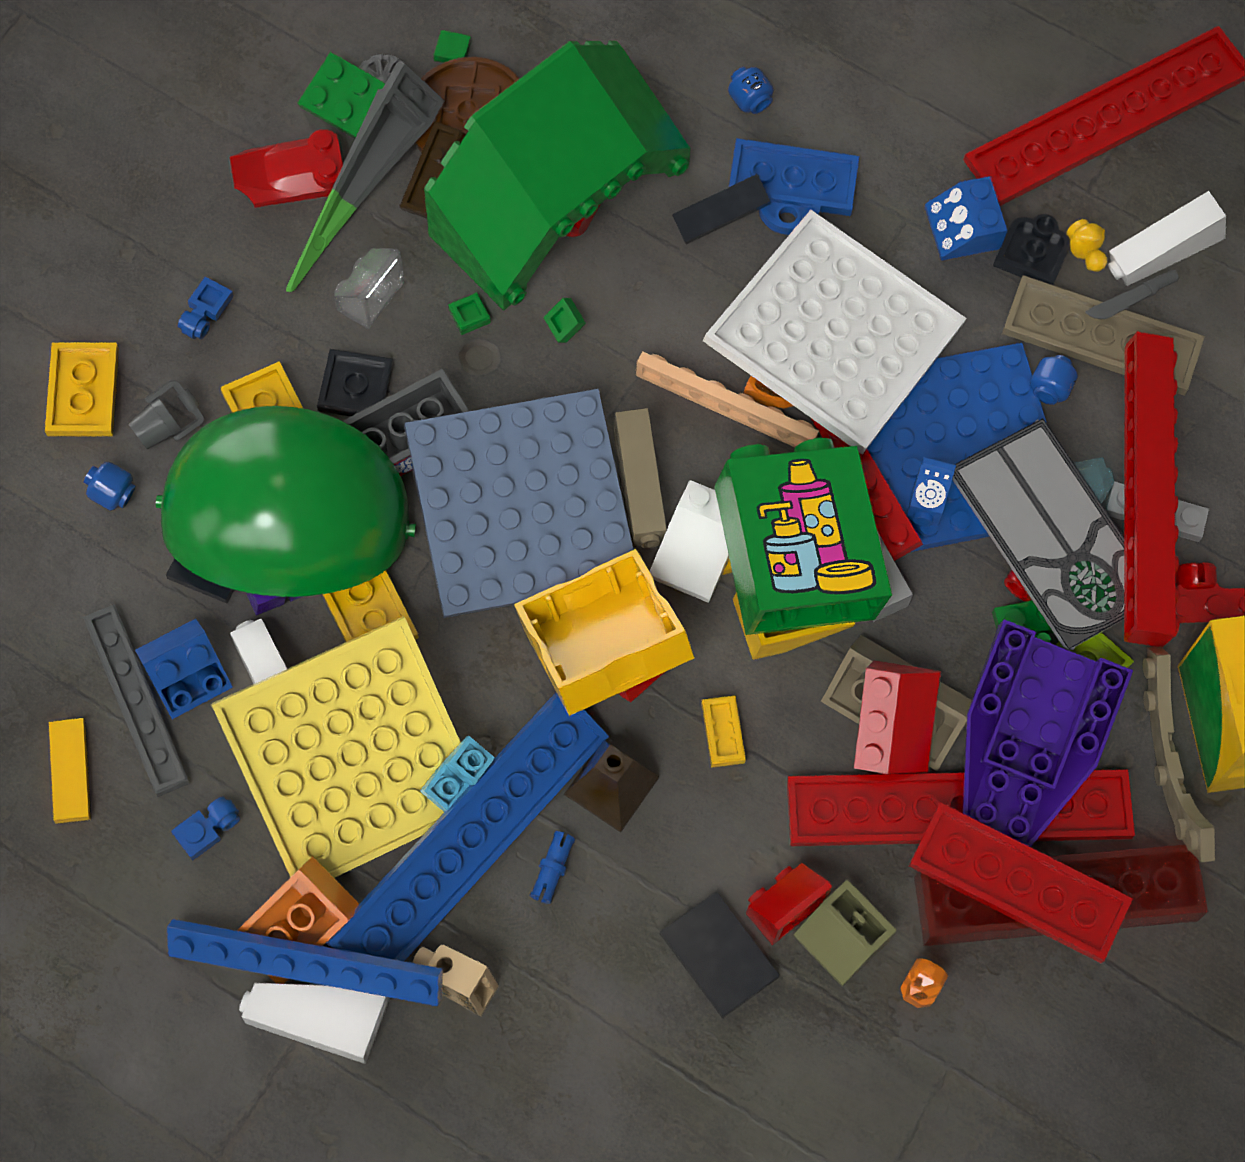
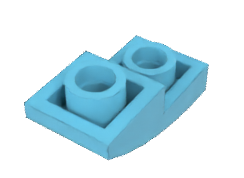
[420,736,495,812]

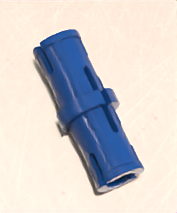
[530,831,575,904]

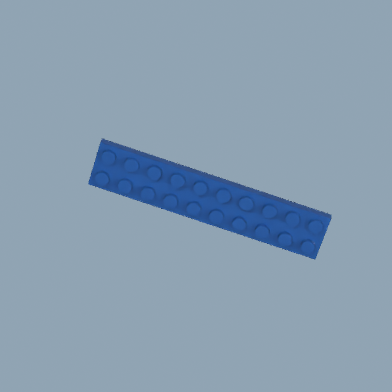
[326,692,609,961]

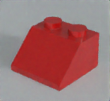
[746,863,833,946]

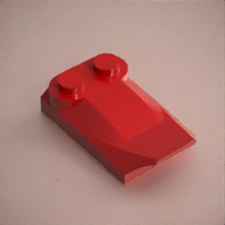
[230,129,343,208]

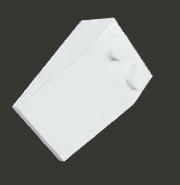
[650,480,729,603]

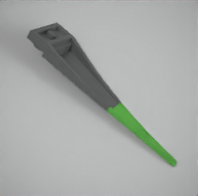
[286,63,444,292]

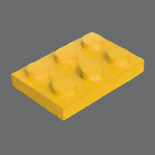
[45,343,119,436]

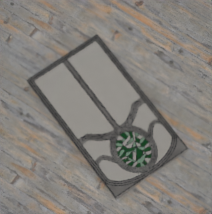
[952,418,1124,650]

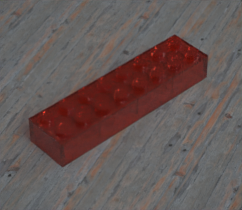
[914,845,1208,946]

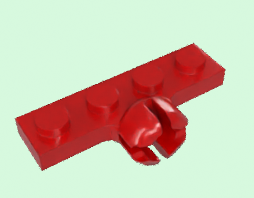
[1175,562,1245,623]

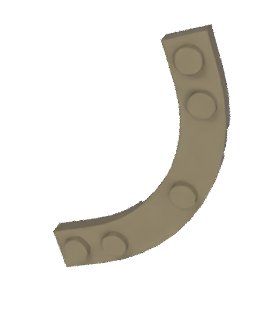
[1143,646,1215,862]

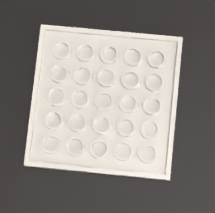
[703,210,967,454]

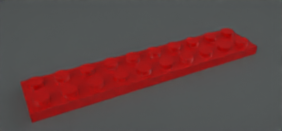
[964,26,1245,206]
[787,769,1135,846]

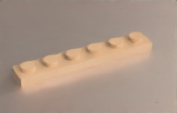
[636,351,819,447]

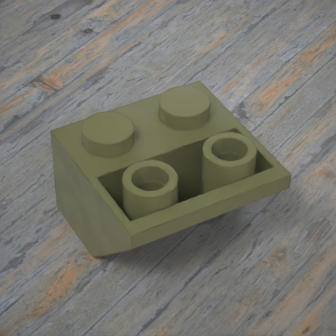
[793,880,897,986]

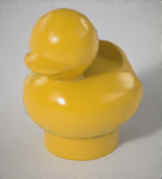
[1067,219,1107,272]

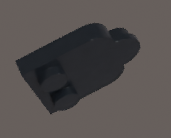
[993,214,1070,285]

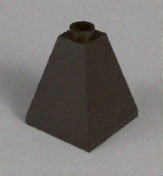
[564,740,659,833]

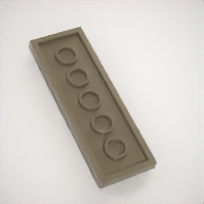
[1002,275,1205,396]

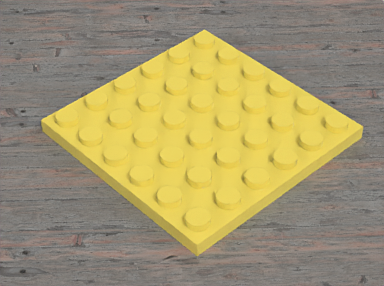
[211,616,461,878]

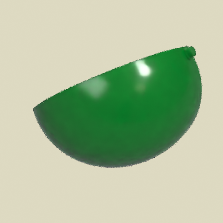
[156,406,416,597]

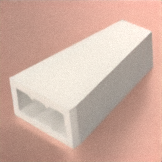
[1108,191,1226,286]
[230,619,287,684]
[239,983,390,1064]

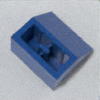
[135,619,233,719]

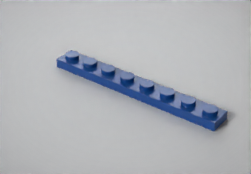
[167,919,442,1006]

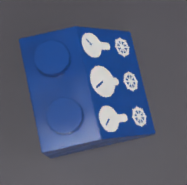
[924,176,1007,260]

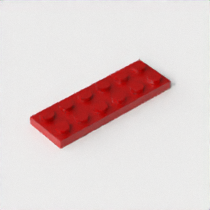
[909,802,1133,964]

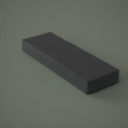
[672,174,771,244]

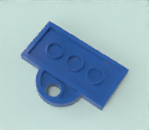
[729,138,859,235]

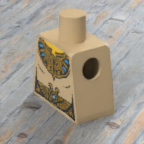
[413,944,499,1016]

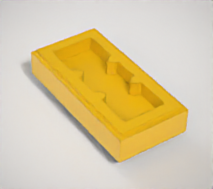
[701,696,746,768]

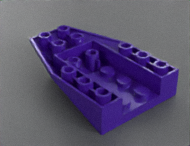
[963,619,1133,847]

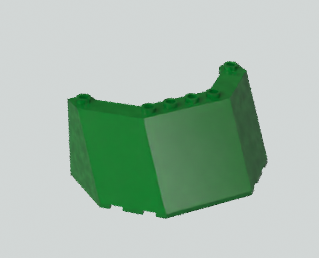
[424,41,691,311]

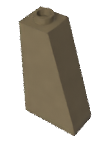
[614,408,667,548]

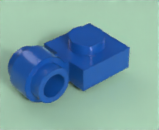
[178,277,233,339]
[171,796,240,861]

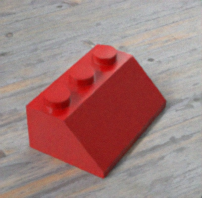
[854,660,941,774]

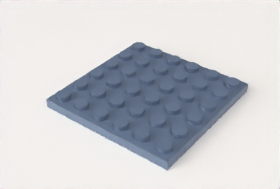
[404,389,633,618]

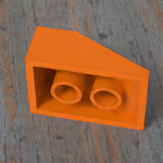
[237,856,359,984]

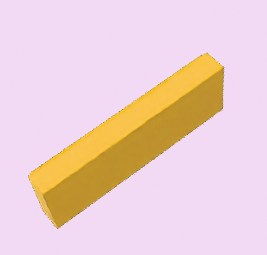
[49,718,91,824]

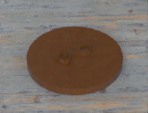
[414,57,519,152]

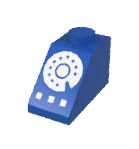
[906,457,956,527]

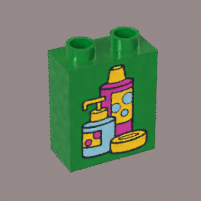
[714,438,892,635]

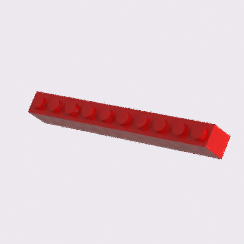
[1124,331,1179,648]

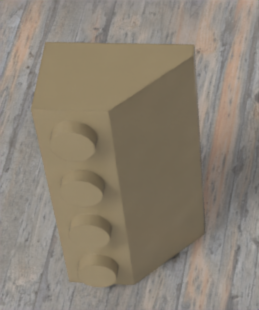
[821,635,972,771]

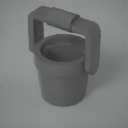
[128,379,204,449]

